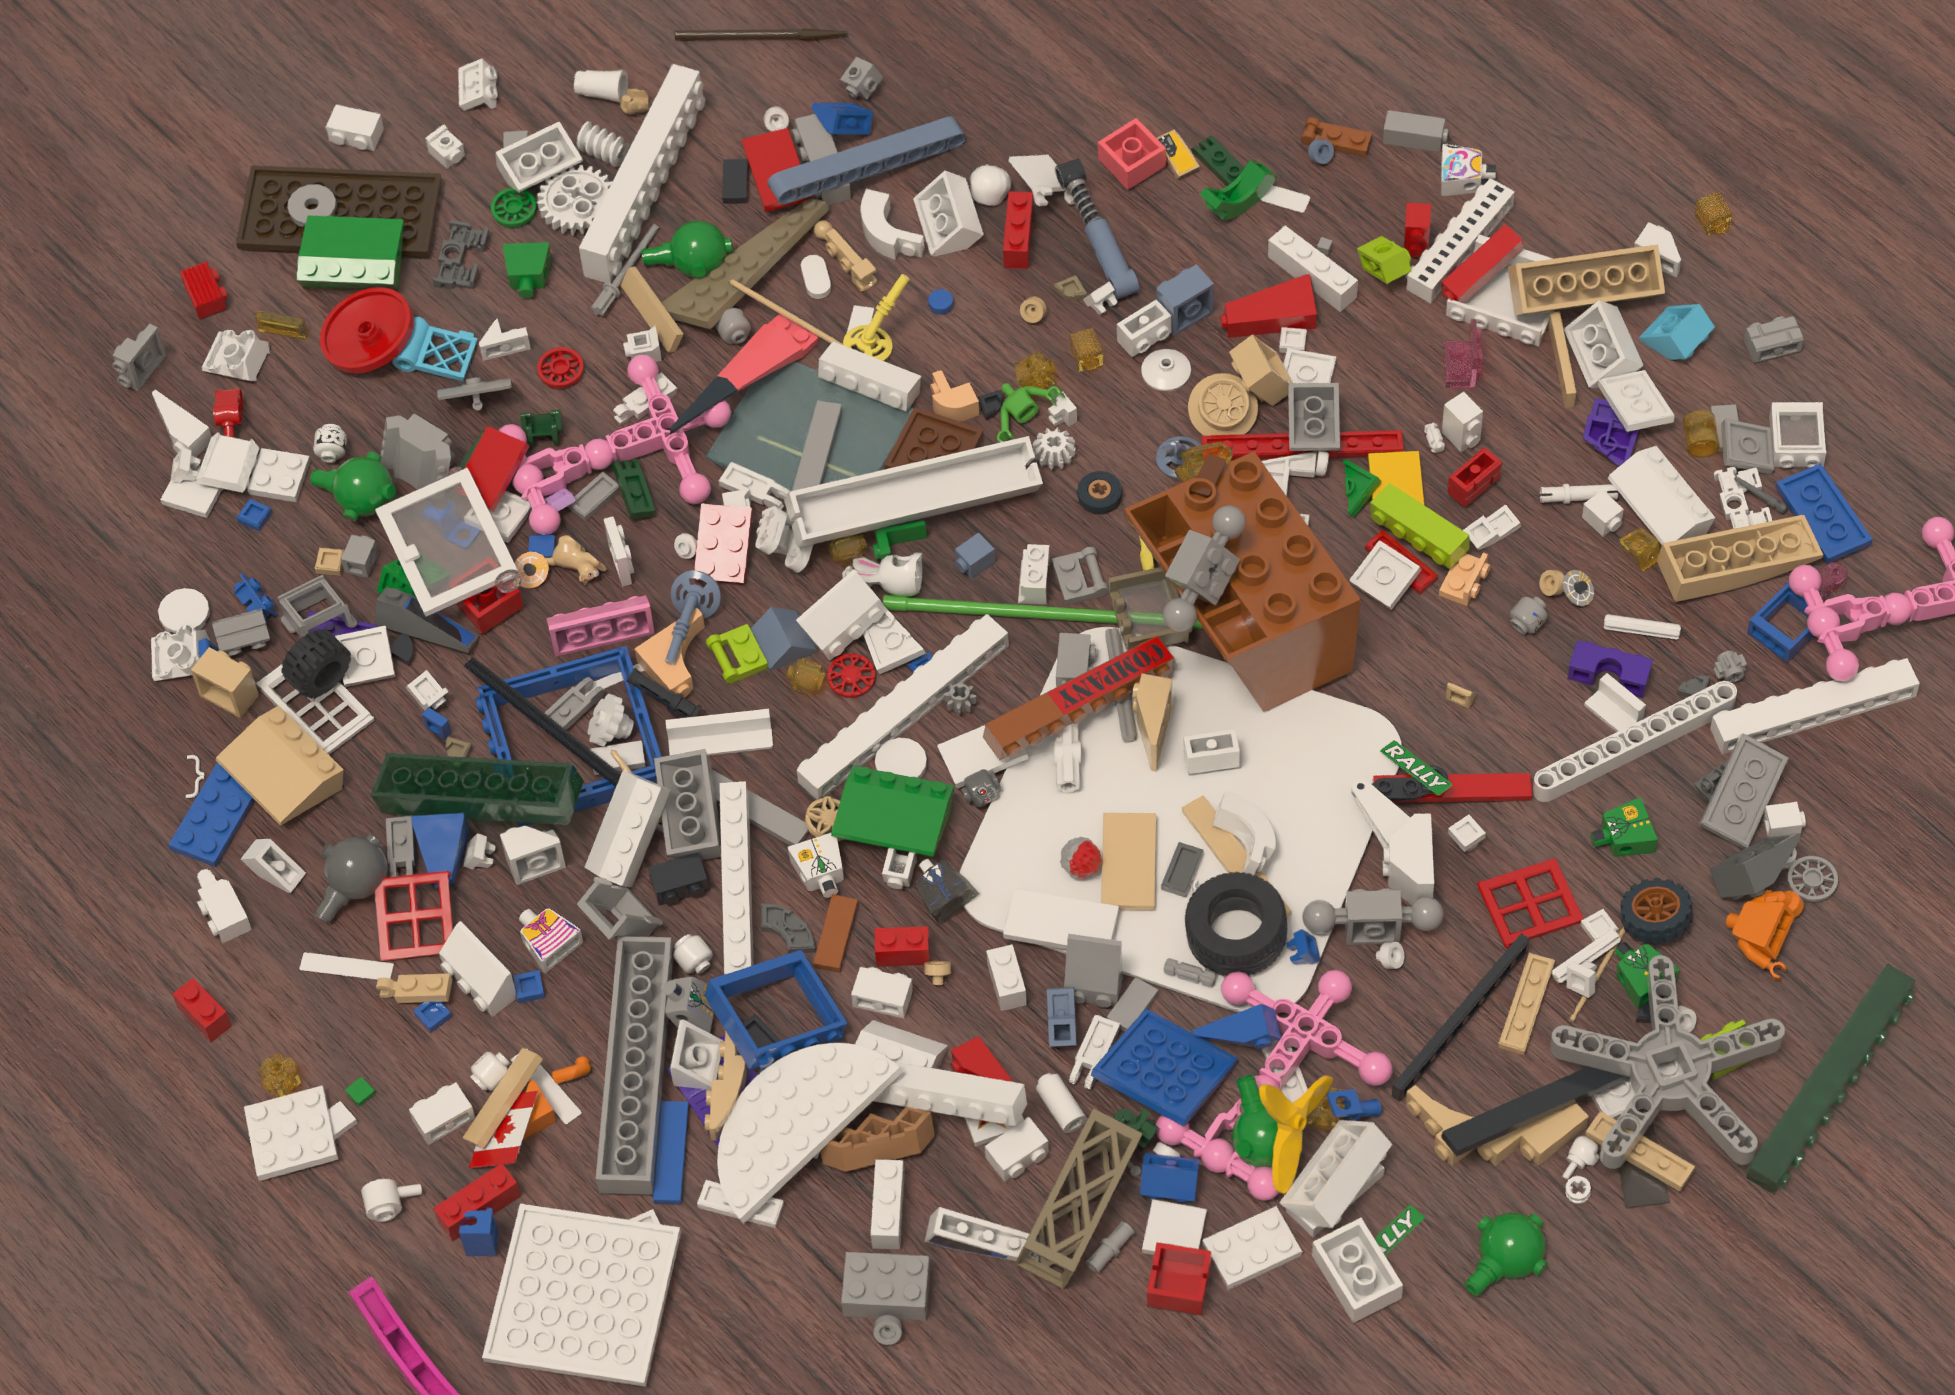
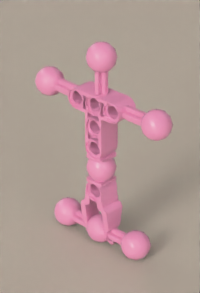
[499,355,731,535]
[1789,517,1955,681]
[1155,970,1393,1201]

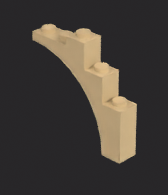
[1406,1085,1589,1166]

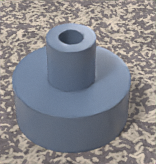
[1308,139,1334,164]

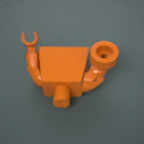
[1726,890,1804,981]

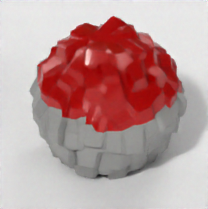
[1060,837,1102,879]

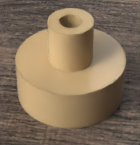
[1020,297,1046,323]
[1539,570,1564,596]
[924,961,951,985]

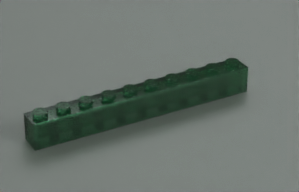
[1746,964,1916,1195]

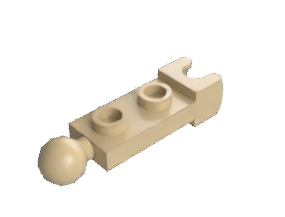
[814,221,877,292]

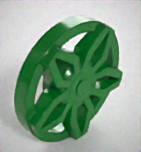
[491,188,537,229]

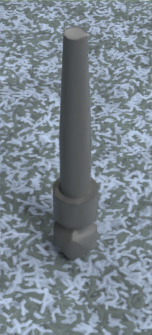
[1734,476,1788,514]

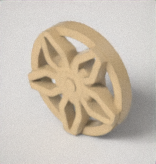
[805,796,843,841]

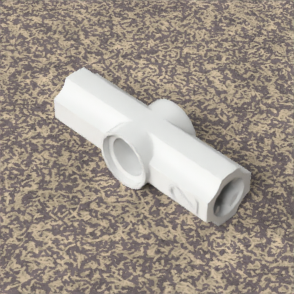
[1054,723,1081,793]

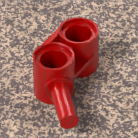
[213,388,243,438]

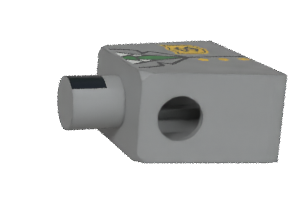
[663,977,714,1033]

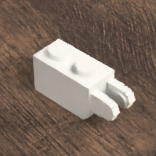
[197,869,252,943]

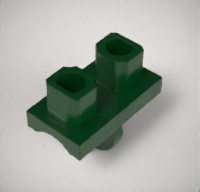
[1113,1108,1159,1150]

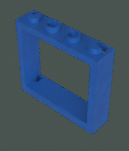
[704,950,848,1070]

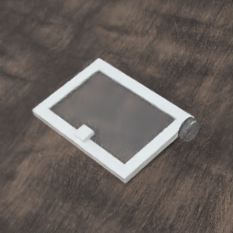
[375,467,522,616]

